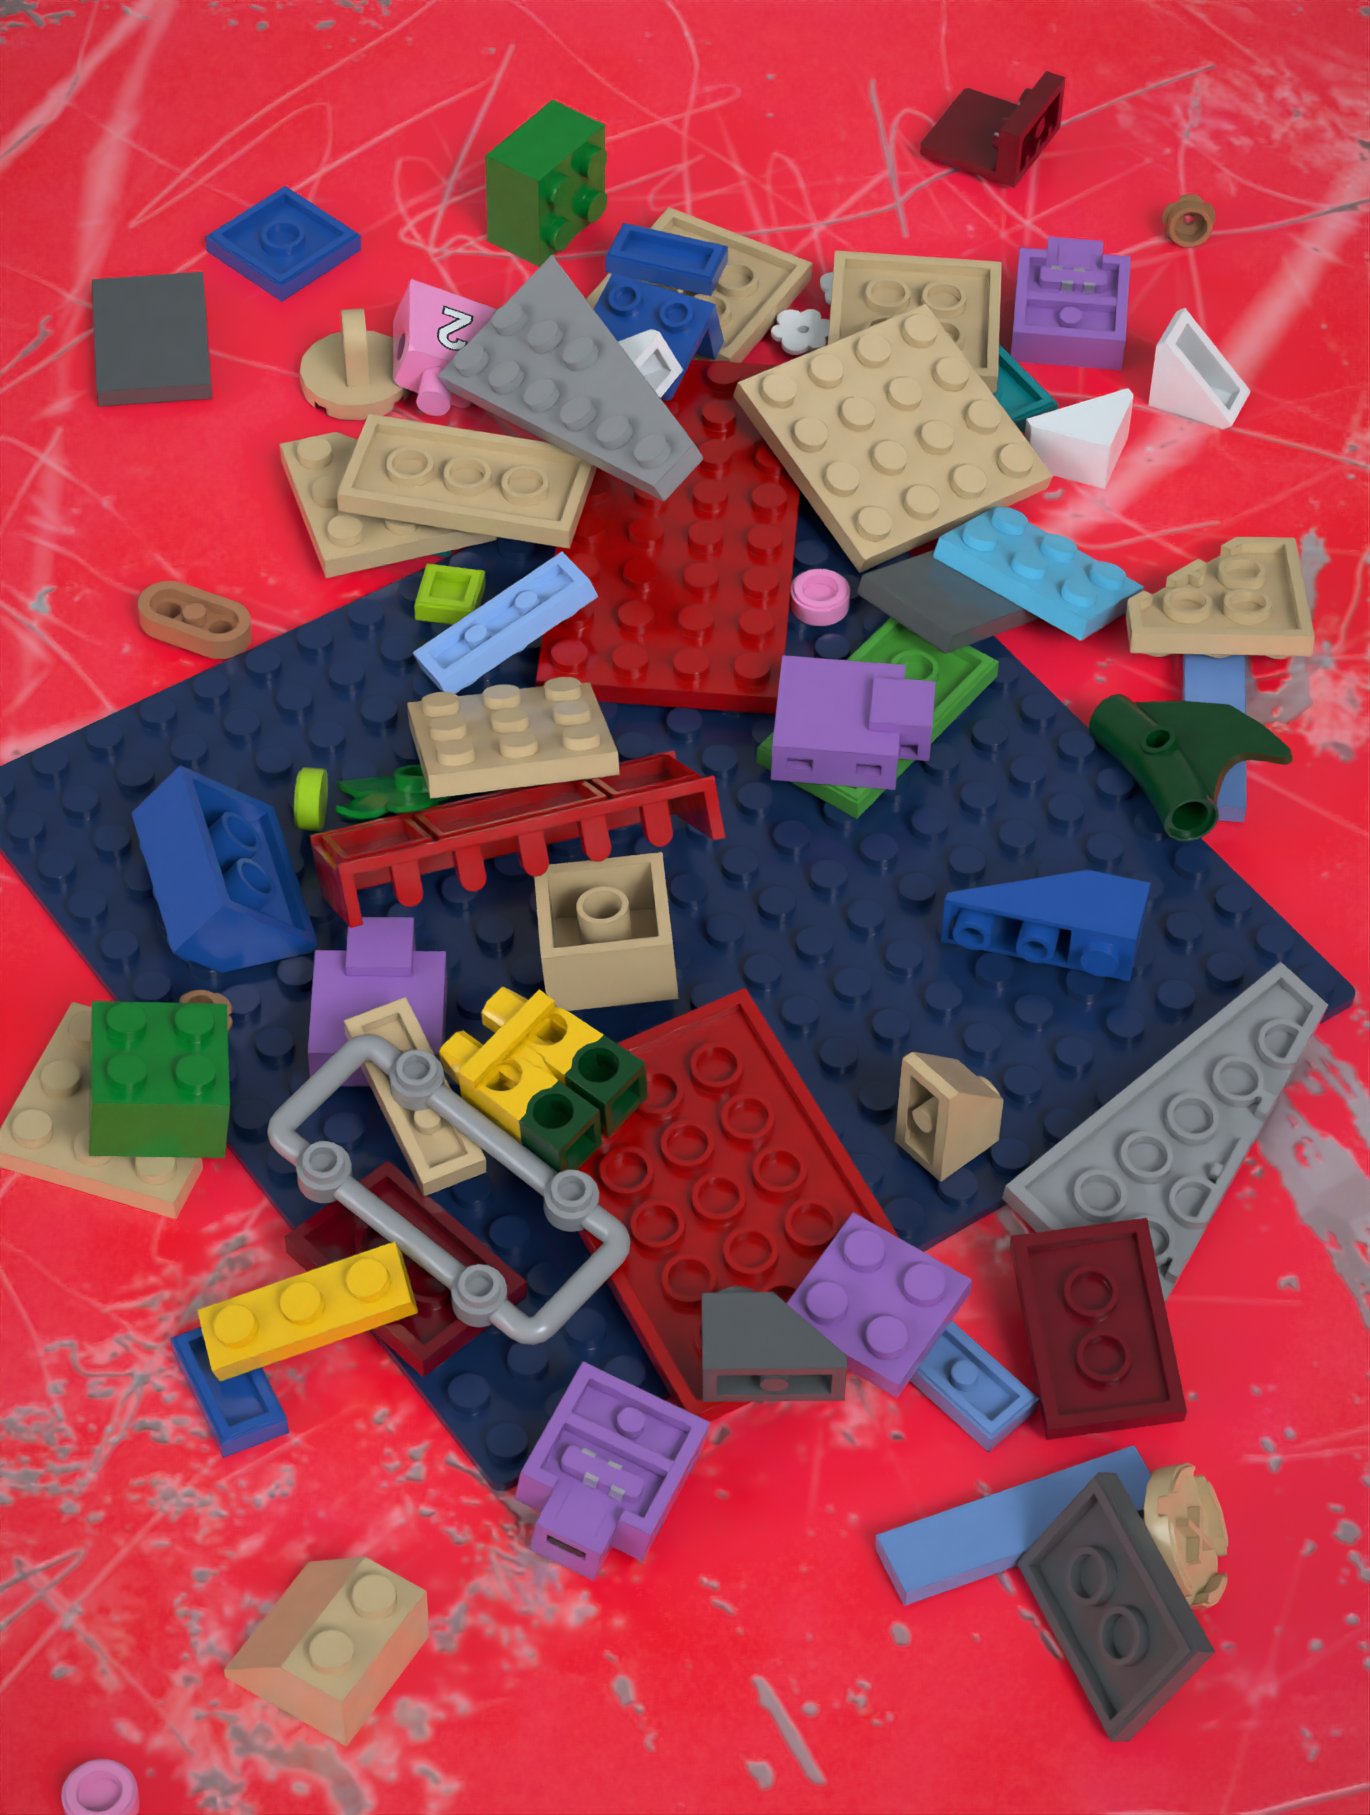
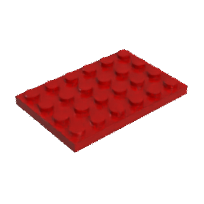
[578,987,899,1422]

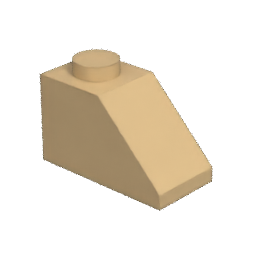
[895,1052,1004,1182]

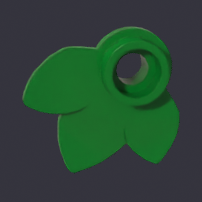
[336,765,451,820]

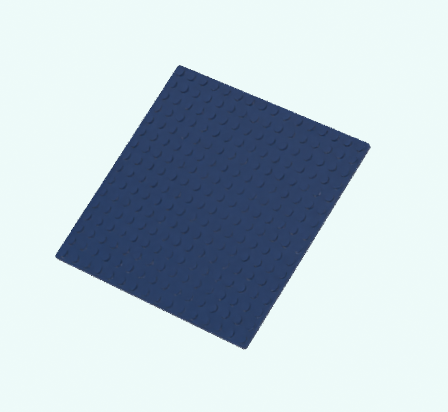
[0,490,1355,1491]

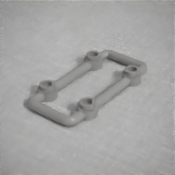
[267,1034,631,1345]

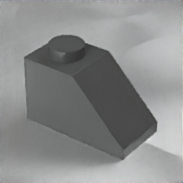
[701,1287,847,1402]

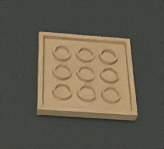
[733,304,1053,573]

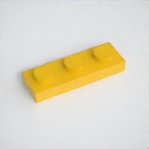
[197,1241,418,1382]

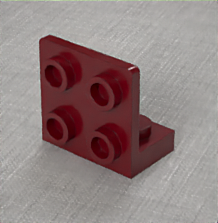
[920,71,1066,188]

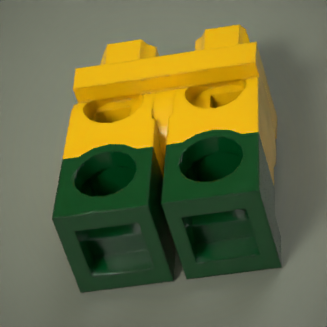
[439,987,648,1173]

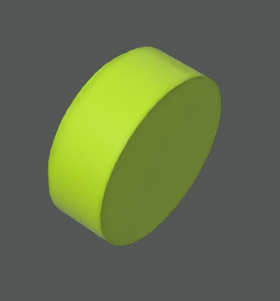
[294,767,328,831]

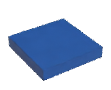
[205,186,361,302]

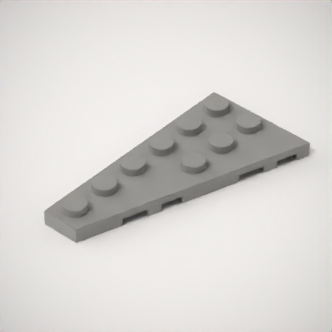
[438,255,704,501]
[1002,962,1328,1303]

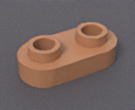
[137,581,252,659]

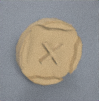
[300,308,411,421]
[1142,1462,1229,1610]

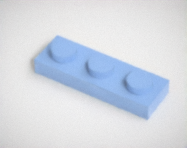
[412,552,598,694]

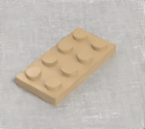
[337,414,597,549]

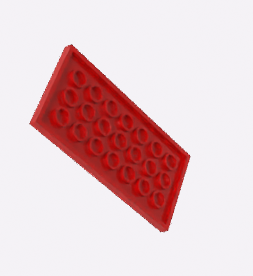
[536,360,800,714]

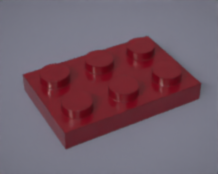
[284,1161,527,1377]
[1010,1218,1187,1440]

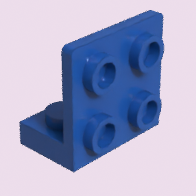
[594,273,724,401]

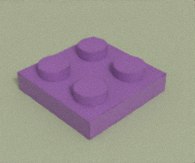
[787,1212,972,1398]

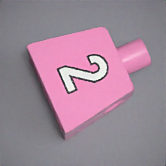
[393,279,497,416]

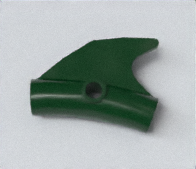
[1089,694,1293,841]

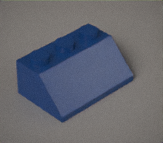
[131,766,319,973]

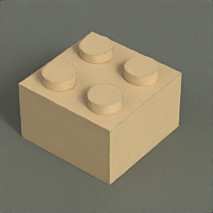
[534,852,679,1011]

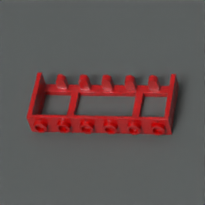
[309,750,725,928]

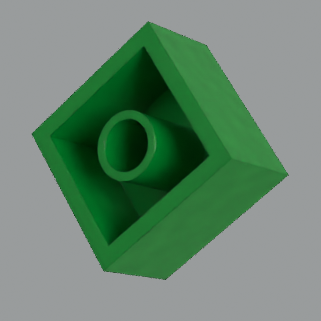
[485,99,607,267]
[89,1001,230,1158]

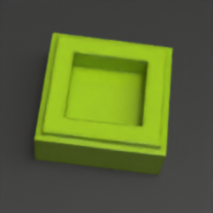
[414,563,486,625]

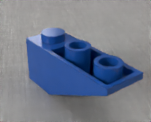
[941,870,1151,981]

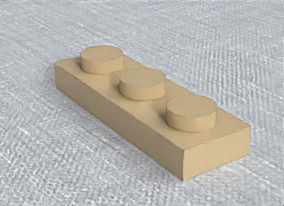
[344,997,486,1197]

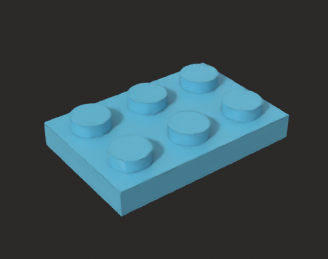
[933,506,1144,641]

